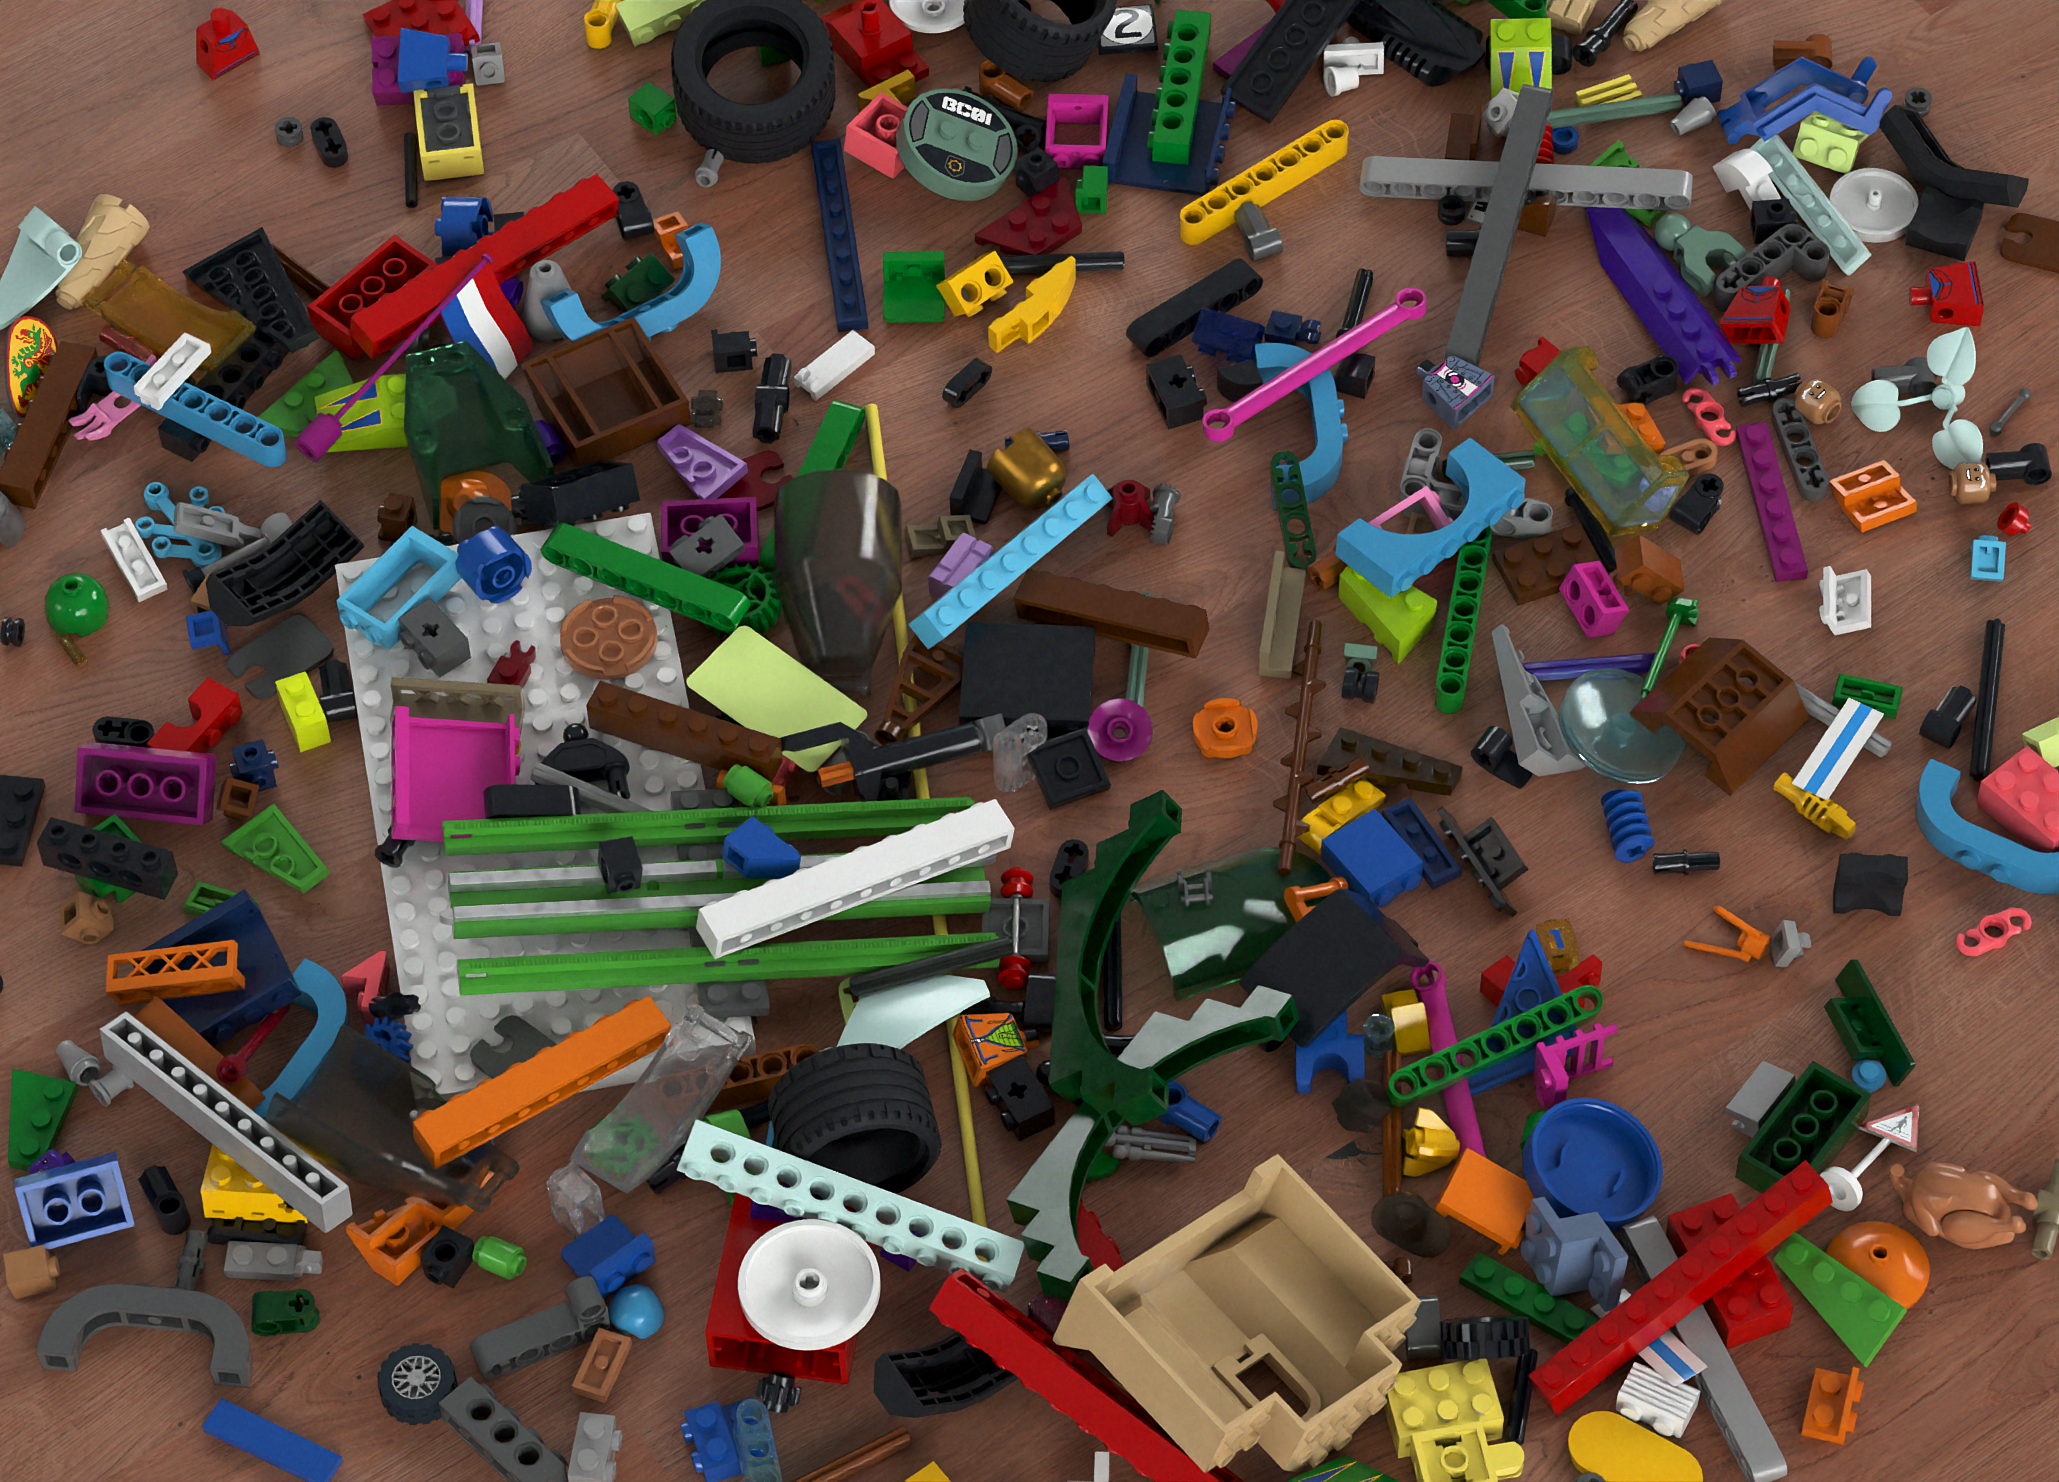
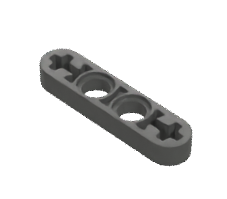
[1771,398,1829,502]

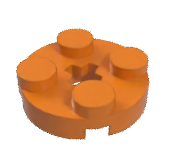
[1192,698,1258,758]

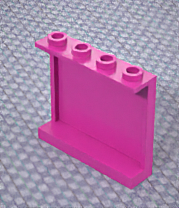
[391,706,521,842]

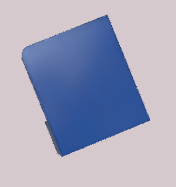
[186,610,231,655]

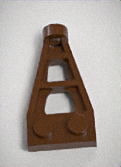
[874,634,964,745]

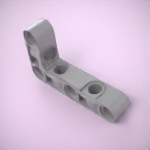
[1399,428,1553,541]

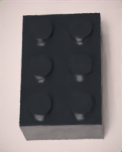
[520,460,640,527]

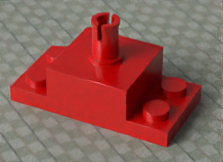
[821,0,929,88]

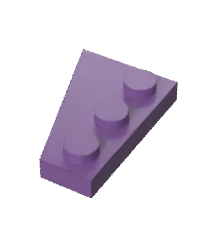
[657,423,748,500]

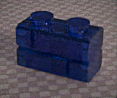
[1191,307,1265,363]

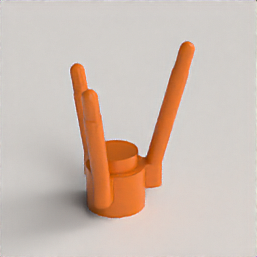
[1683,906,1771,963]

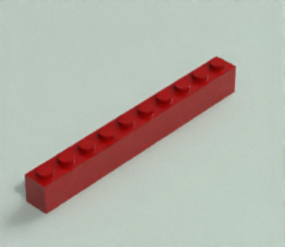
[350,173,619,360]
[1528,1160,1833,1417]
[928,1268,1243,1482]

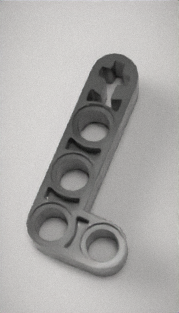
[1714,224,1830,312]
[470,1276,610,1380]

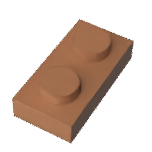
[571,1328,632,1403]

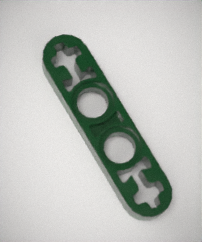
[1270,451,1316,571]

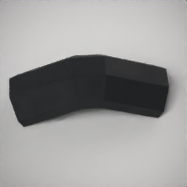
[1879,105,2029,208]
[205,500,364,627]
[874,1332,1019,1418]

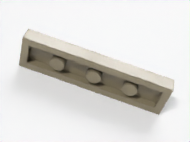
[1259,550,1306,679]
[390,677,525,735]

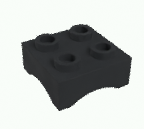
[1905,186,1985,261]
[1833,853,1908,916]

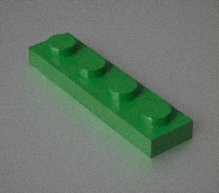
[1459,1251,1598,1344]

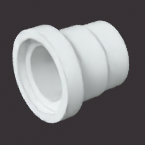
[1323,66,1359,97]

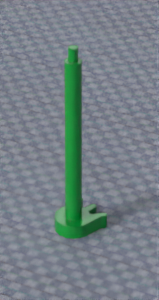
[1640,597,1700,701]

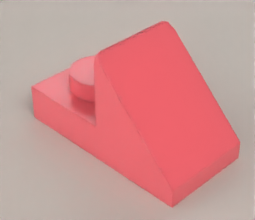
[341,951,390,1025]

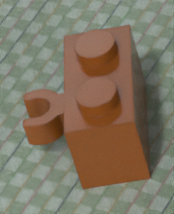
[1613,534,1685,605]

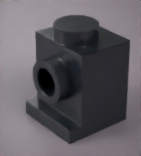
[711,329,758,373]

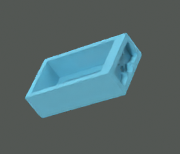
[336,526,461,650]

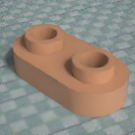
[1657,438,1718,481]

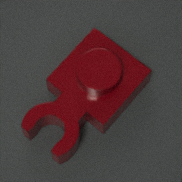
[487,640,536,688]

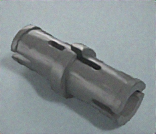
[175,1230,208,1291]

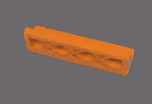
[105,940,245,1005]

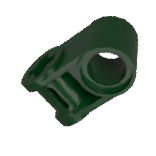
[251,1289,321,1336]

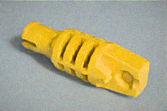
[1773,772,1856,841]

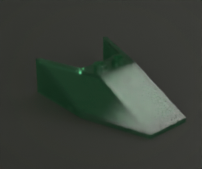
[404,341,554,530]

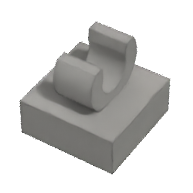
[1770,920,1812,968]

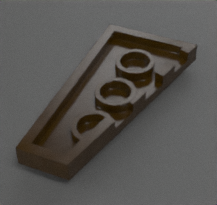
[1317,727,1463,796]

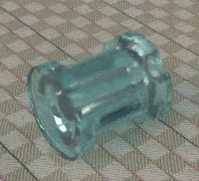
[1364,1014,1395,1058]

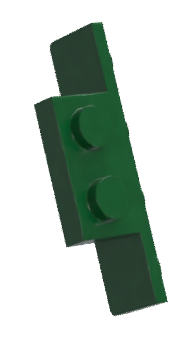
[1824,959,1916,1086]

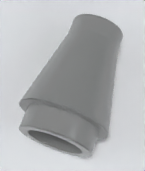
[1669,96,1716,137]
[56,1040,101,1086]

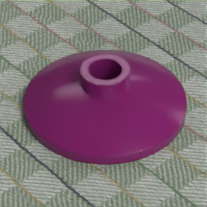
[1087,699,1153,762]

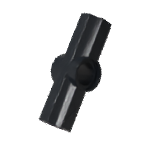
[752,353,792,444]

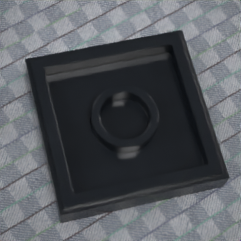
[1025,727,1111,810]

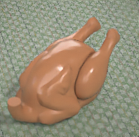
[1889,1162,2038,1250]

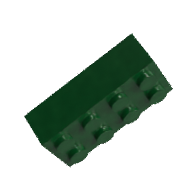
[1735,1061,1871,1193]

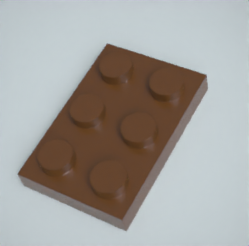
[1492,523,1606,606]

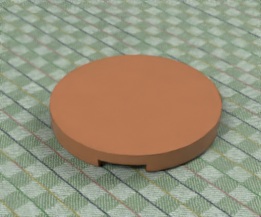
[560,595,658,680]

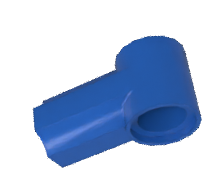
[1158,1081,1222,1142]

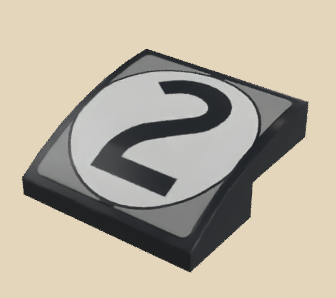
[1097,4,1158,55]

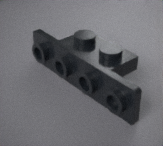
[1437,806,1529,917]

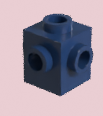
[229,739,279,792]

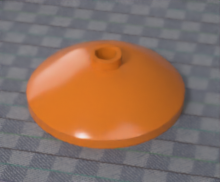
[1826,1221,1930,1309]

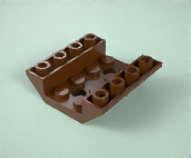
[1629,637,1809,796]

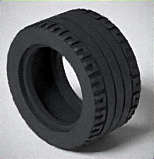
[671,0,836,164]

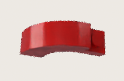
[1480,954,1602,1009]

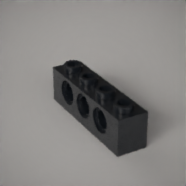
[37,817,178,900]

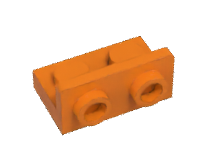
[1801,1367,1864,1445]

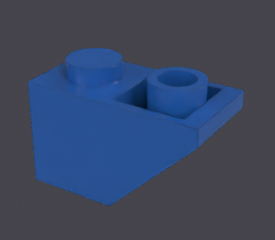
[722,816,801,879]

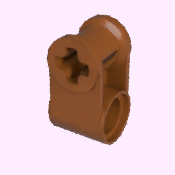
[1811,279,1854,338]

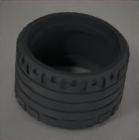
[963,0,1117,82]
[768,1043,942,1194]

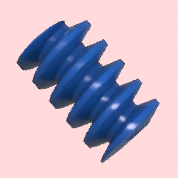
[1600,789,1655,863]

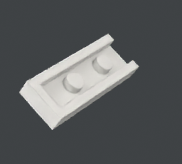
[793,330,875,401]
[134,332,211,410]
[100,518,168,602]

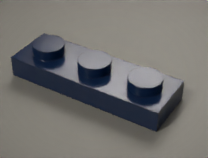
[1382,797,1462,890]

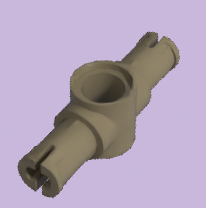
[2032,1158,2059,1260]

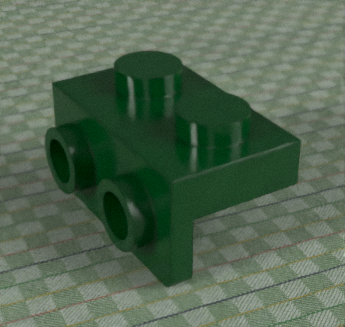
[601,253,675,313]

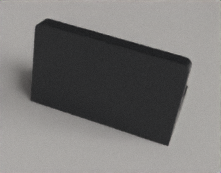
[949,449,1002,525]

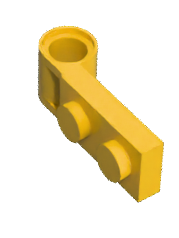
[1297,777,1386,855]

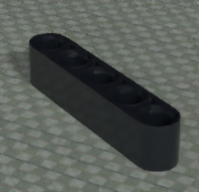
[1126,258,1263,357]

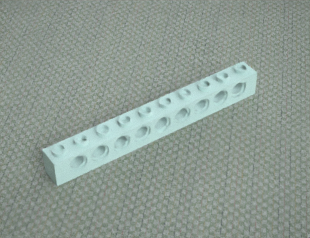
[677,1120,1025,1293]

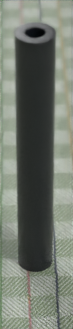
[404,132,418,208]

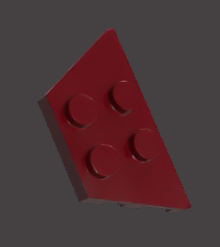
[975,176,1082,255]

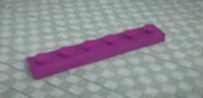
[1736,422,1808,582]

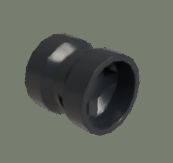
[1341,666,1380,704]

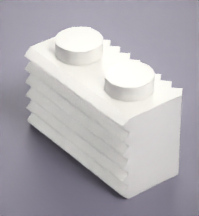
[1616,1362,1700,1438]

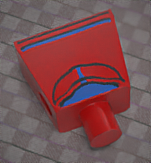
[196,7,260,80]
[1909,261,1984,326]
[1719,276,1790,344]

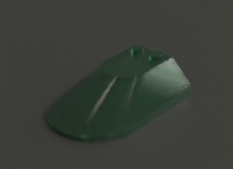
[1127,847,1332,1001]

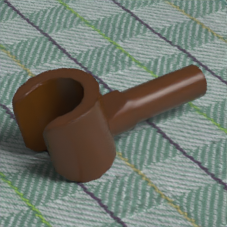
[1382,1257,1413,1284]

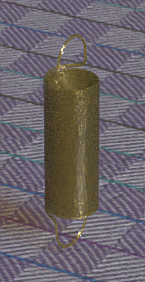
[56,631,88,669]

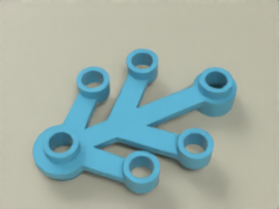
[135,482,225,569]

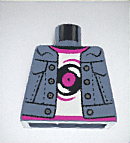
[1416,356,1495,430]

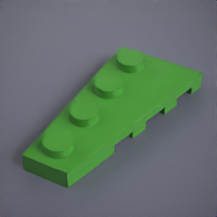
[1774,1232,1908,1368]

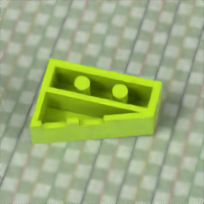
[1339,566,1437,665]

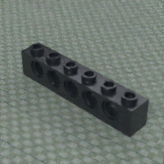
[158,324,290,462]

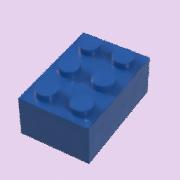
[14,1152,135,1250]

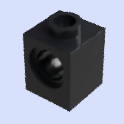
[1015,147,1058,198]
[597,836,643,894]
[420,1225,474,1288]

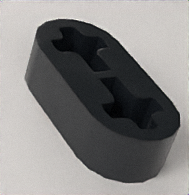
[310,117,348,168]
[942,358,992,408]
[1049,839,1089,899]

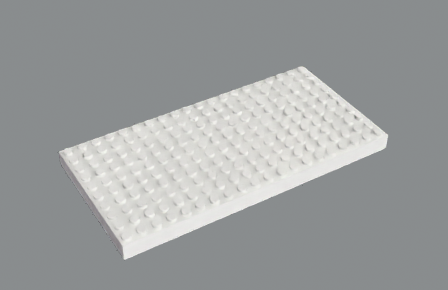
[335,512,756,1114]

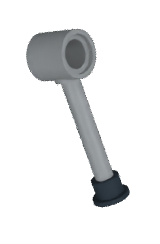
[183,513,293,594]

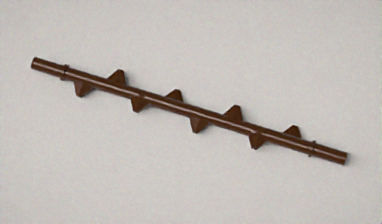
[1273,620,1326,876]

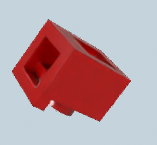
[1515,336,1564,393]

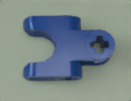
[1295,1010,1365,1094]

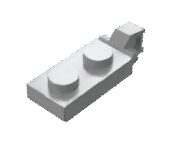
[174,502,261,549]
[224,1241,323,1281]

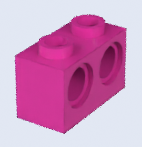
[1559,560,1629,638]

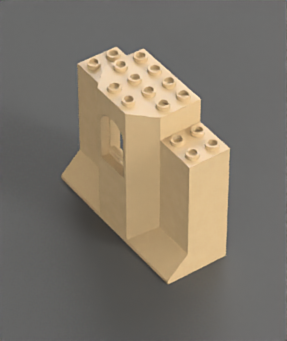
[1052,1154,1421,1473]

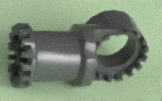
[1148,483,1181,546]

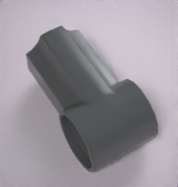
[1234,202,1283,261]
[1871,357,1937,398]

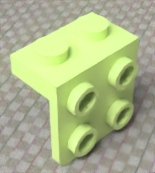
[1793,111,1869,174]

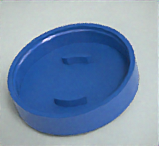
[1522,1098,1663,1233]

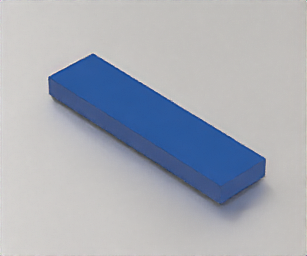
[202,1398,343,1482]

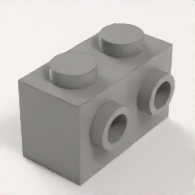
[567,1412,623,1482]

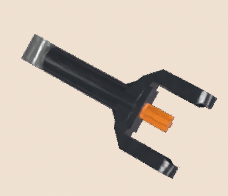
[780,714,1010,802]

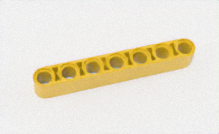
[1180,120,1349,245]

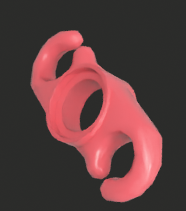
[1682,387,1737,446]
[1955,907,2032,957]

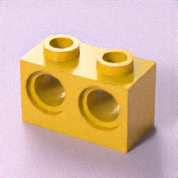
[936,251,1013,317]

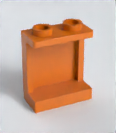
[1430,1148,1535,1256]

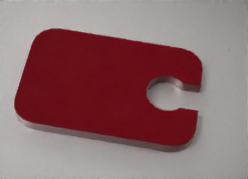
[696,450,794,511]

